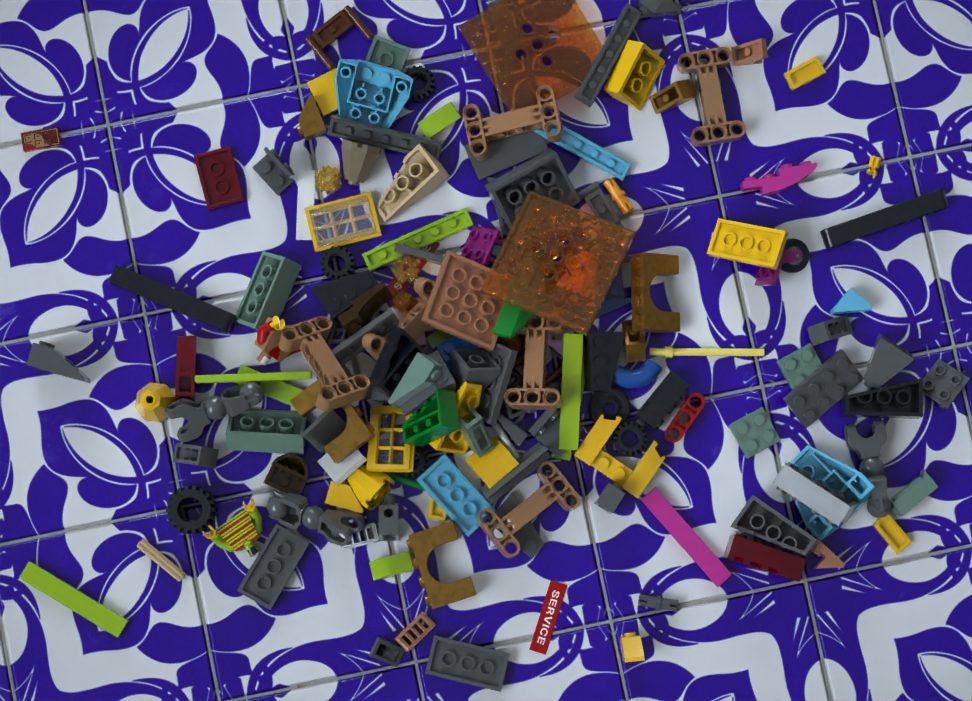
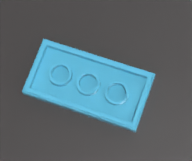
[416,454,496,537]

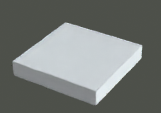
[317,450,367,485]

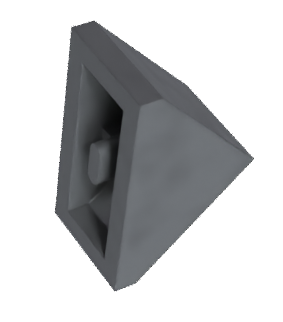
[369,636,405,667]

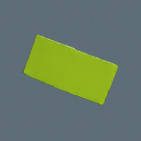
[417,102,461,138]
[369,551,414,581]

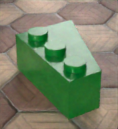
[402,389,460,446]

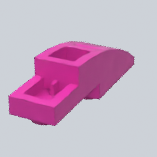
[740,161,817,197]

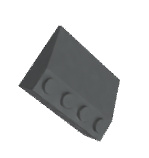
[484,148,581,239]

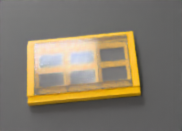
[304,192,382,253]
[366,406,416,473]

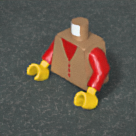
[255,316,301,366]

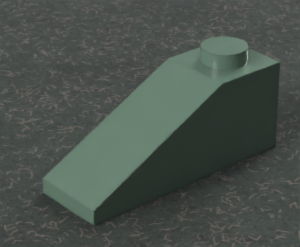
[388,352,444,406]

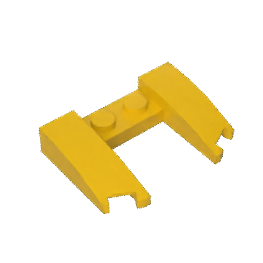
[574,414,666,498]

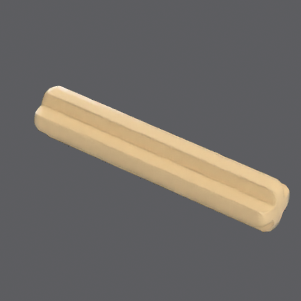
[137,539,186,582]

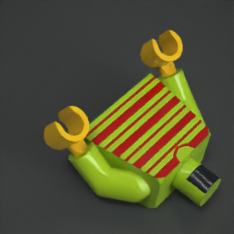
[202,498,262,558]

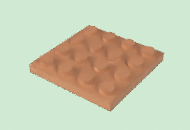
[421,250,513,351]

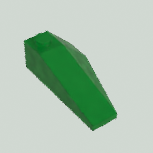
[493,266,559,339]

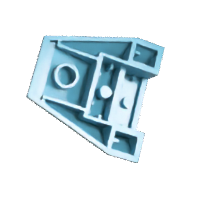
[790,445,875,541]

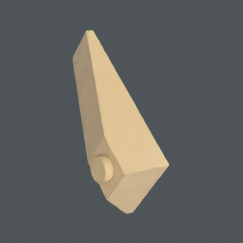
[375,144,450,223]

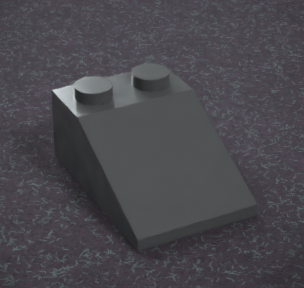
[26,341,91,383]
[399,350,457,416]
[302,410,346,454]

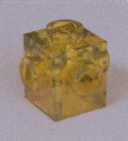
[314,165,342,195]
[390,255,421,286]

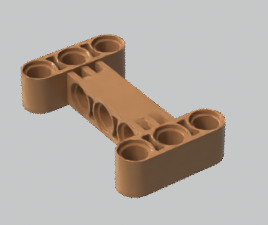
[676,47,746,147]
[463,85,564,161]
[362,277,435,361]
[504,313,566,410]
[278,316,370,412]
[477,461,580,559]

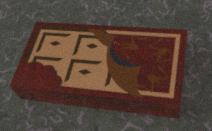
[21,127,62,153]

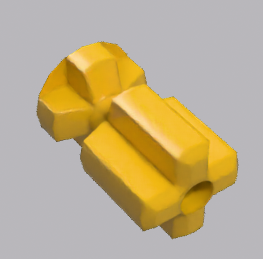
[866,155,881,176]

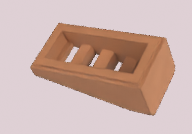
[394,611,436,652]

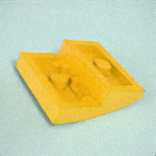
[466,436,519,489]

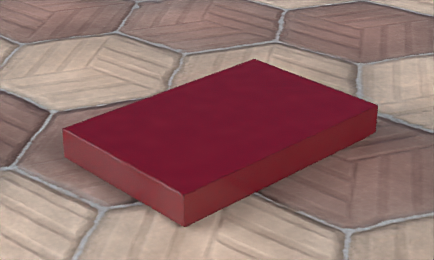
[194,146,245,211]

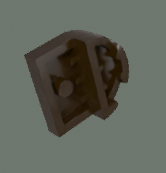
[263,453,309,495]

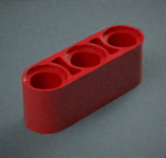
[664,393,705,443]

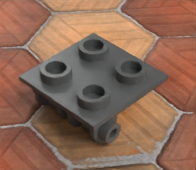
[923,359,970,409]

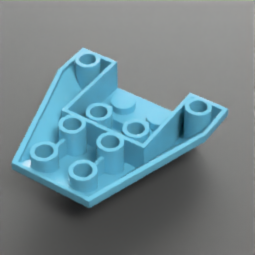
[335,59,414,129]

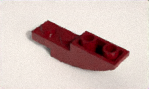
[175,335,197,401]

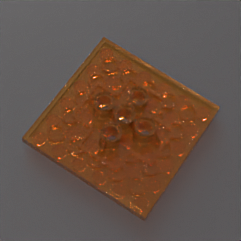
[458,0,602,111]
[480,191,636,336]

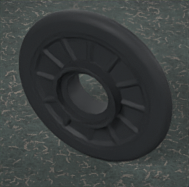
[589,387,631,428]

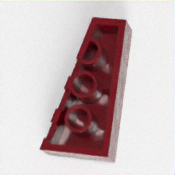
[723,533,807,582]

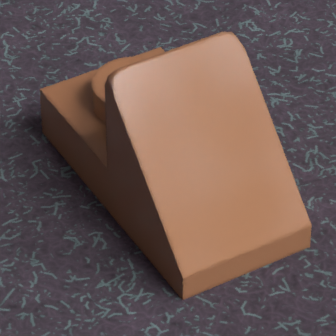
[731,38,768,66]
[813,538,846,569]

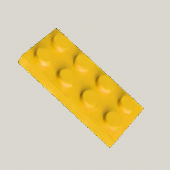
[706,218,789,270]

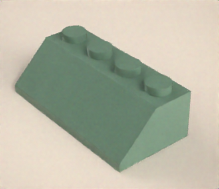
[234,251,302,331]
[226,408,307,455]

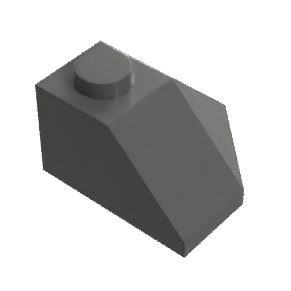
[638,0,683,18]

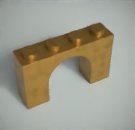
[630,252,680,333]
[290,379,375,464]
[406,521,477,610]

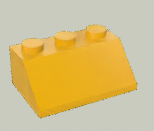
[603,40,665,111]

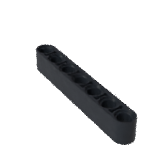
[820,189,950,250]
[108,265,236,333]

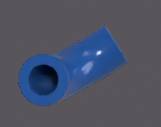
[612,359,662,388]

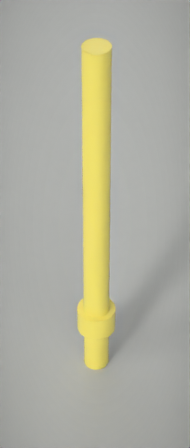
[649,346,765,358]

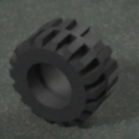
[166,485,217,534]

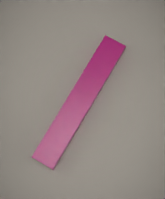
[641,487,732,587]

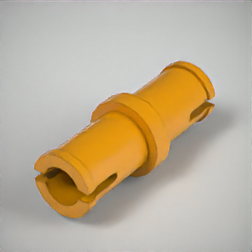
[603,177,634,215]

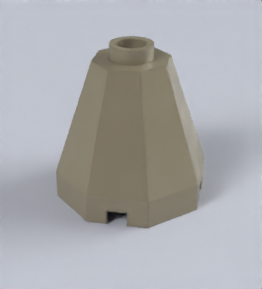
[341,139,382,186]

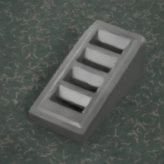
[339,522,380,551]

